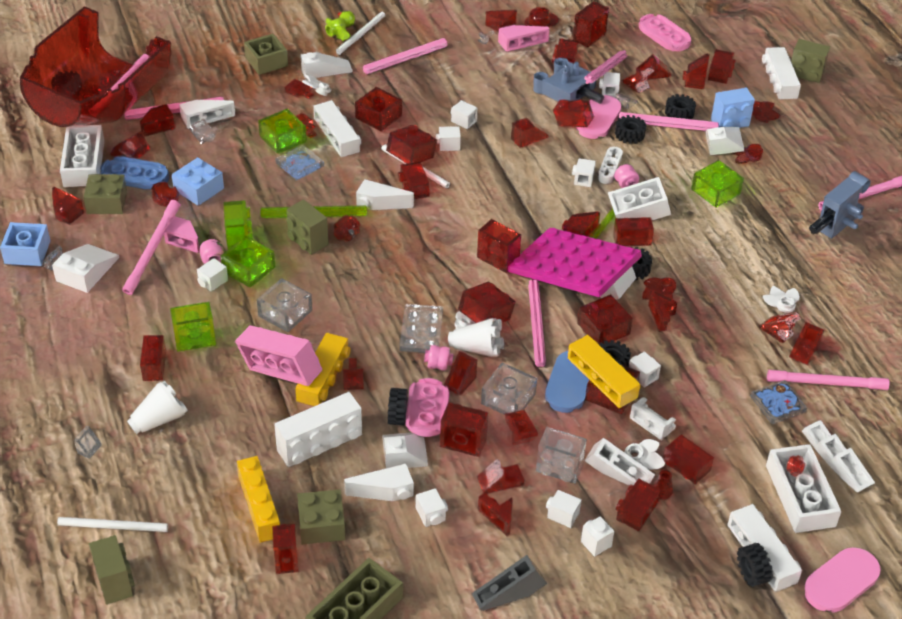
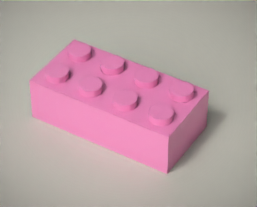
[235,325,322,386]

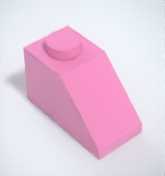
[164,217,200,253]

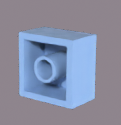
[711,88,755,128]
[172,157,224,206]
[0,222,51,266]

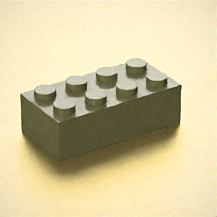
[306,558,403,619]

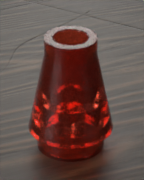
[652,470,673,500]

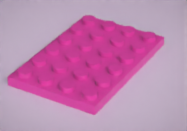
[507,228,642,298]

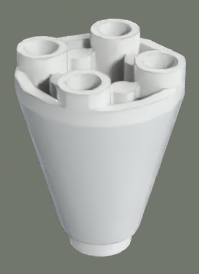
[448,318,504,357]
[127,381,188,434]

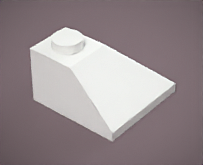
[705,127,744,156]
[382,432,428,468]

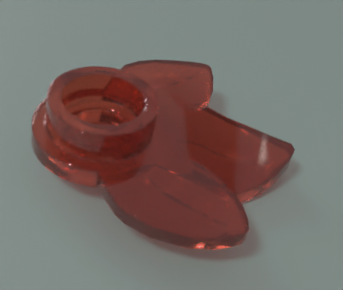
[752,101,780,123]
[732,144,763,164]
[642,277,676,308]

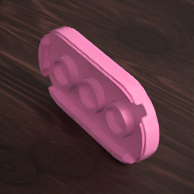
[639,14,691,51]
[576,95,621,139]
[405,378,449,437]
[804,548,880,612]

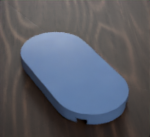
[100,156,169,190]
[545,351,591,413]

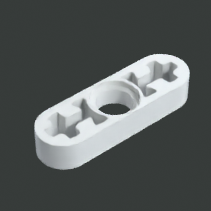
[598,147,623,184]

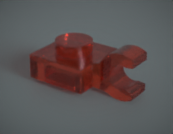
[284,79,314,99]
[289,113,317,138]
[343,358,364,390]

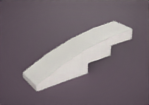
[802,420,875,493]

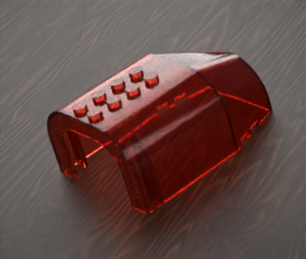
[20,6,171,127]

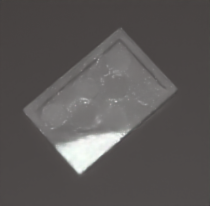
[400,304,443,353]

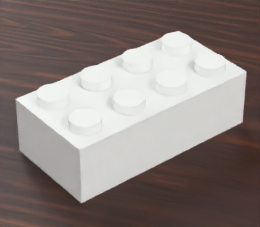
[60,125,104,187]
[274,392,362,467]
[766,444,841,533]

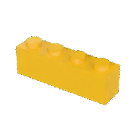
[295,333,351,406]
[567,335,640,408]
[237,456,281,543]

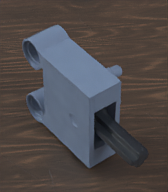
[533,58,604,107]
[809,171,871,239]

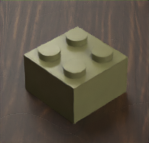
[244,33,288,75]
[791,39,830,83]
[83,174,127,214]
[286,199,328,255]
[297,489,345,545]
[89,535,135,605]

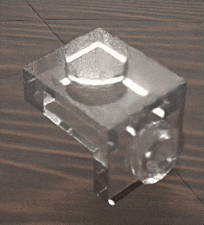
[189,118,218,144]

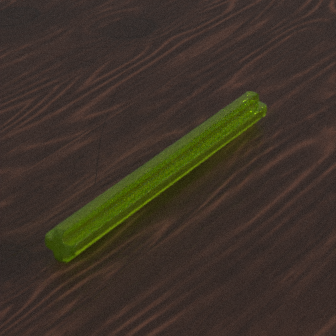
[260,205,368,218]

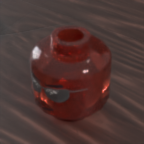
[333,215,361,242]

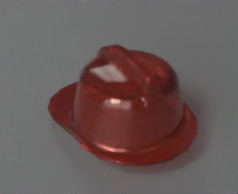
[525,7,559,27]
[110,131,150,159]

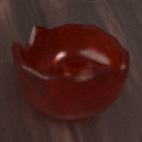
[151,182,180,207]

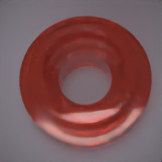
[786,455,805,477]

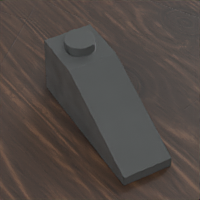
[471,555,547,611]

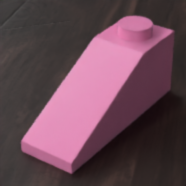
[498,25,550,52]

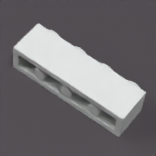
[762,47,801,99]
[313,100,361,157]
[727,504,802,592]

